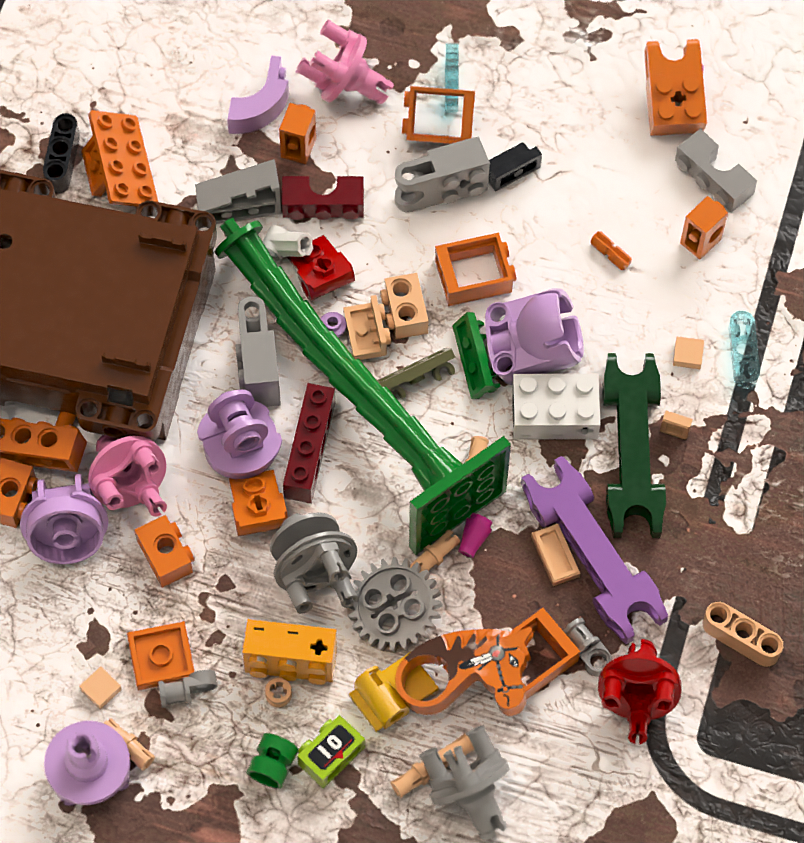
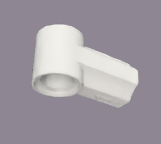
[262,225,313,262]

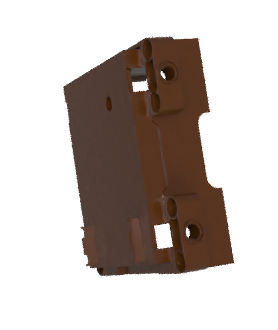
[0,170,217,441]

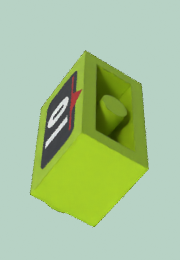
[297,715,365,789]

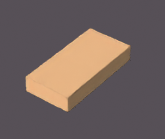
[531,524,580,586]

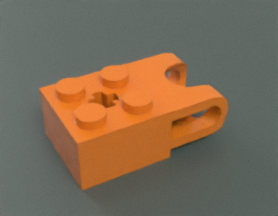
[644,39,707,136]

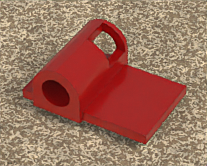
[286,235,355,301]

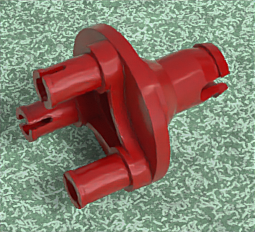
[598,639,682,744]

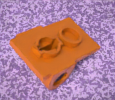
[229,470,288,537]

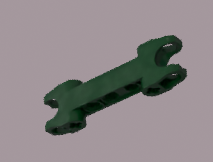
[602,353,666,538]

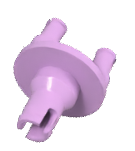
[44,721,130,806]

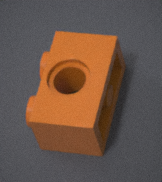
[279,103,316,164]
[680,196,728,259]
[0,457,38,528]
[134,514,195,588]

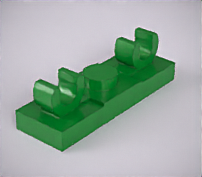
[452,312,501,399]

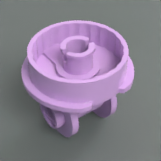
[197,390,282,479]
[20,474,108,564]

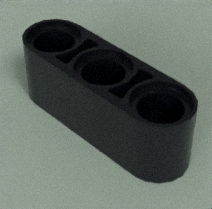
[43,113,80,194]

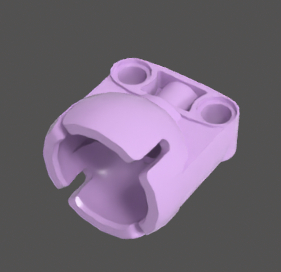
[485,288,584,385]

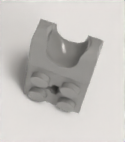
[394,136,490,212]
[235,296,281,407]

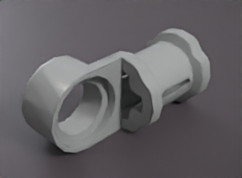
[563,618,612,677]
[158,670,218,708]

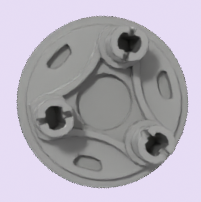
[270,513,359,614]

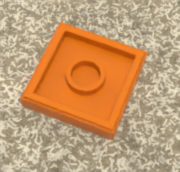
[127,621,195,690]

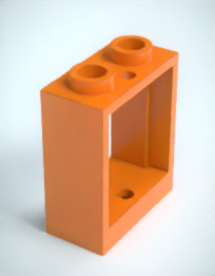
[402,86,475,144]
[435,232,517,306]
[510,608,580,699]

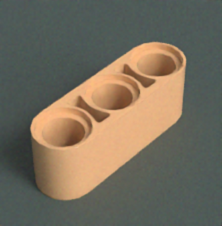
[703,602,783,667]

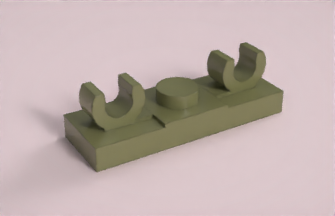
[377,348,456,398]

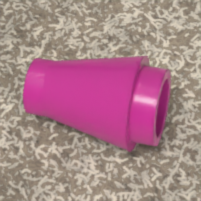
[458,513,493,558]

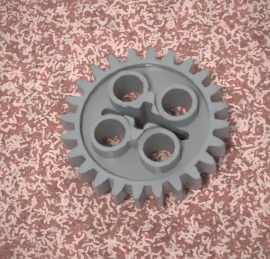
[348,557,443,653]

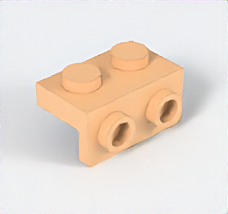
[343,295,391,360]

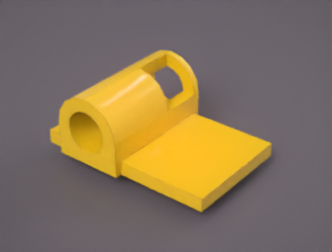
[349,652,439,732]

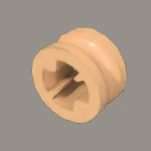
[265,678,292,708]

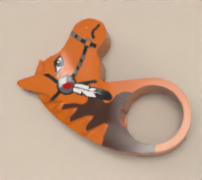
[395,627,534,716]

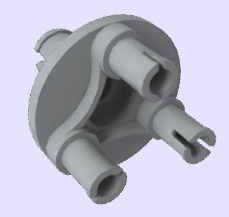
[419,725,510,840]

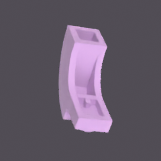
[227,55,289,134]

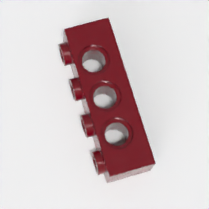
[283,383,336,504]

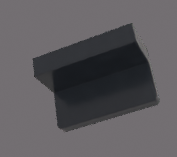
[488,142,542,192]

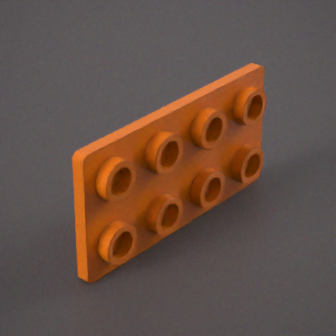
[81,110,158,207]

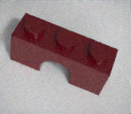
[282,176,364,220]

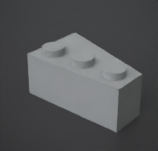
[195,159,281,224]

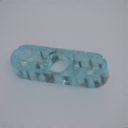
[445,43,459,112]
[728,310,760,389]

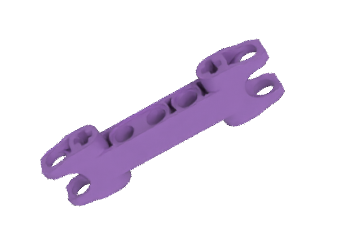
[521,456,668,645]

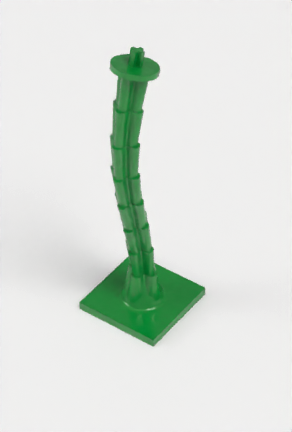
[214,218,511,555]

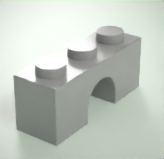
[675,128,758,213]

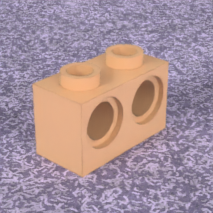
[380,273,429,339]

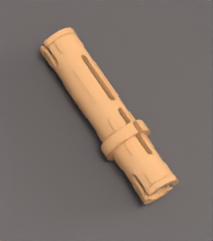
[390,734,475,798]

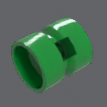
[246,733,299,789]

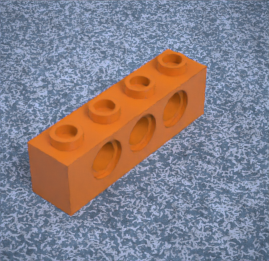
[0,418,87,472]

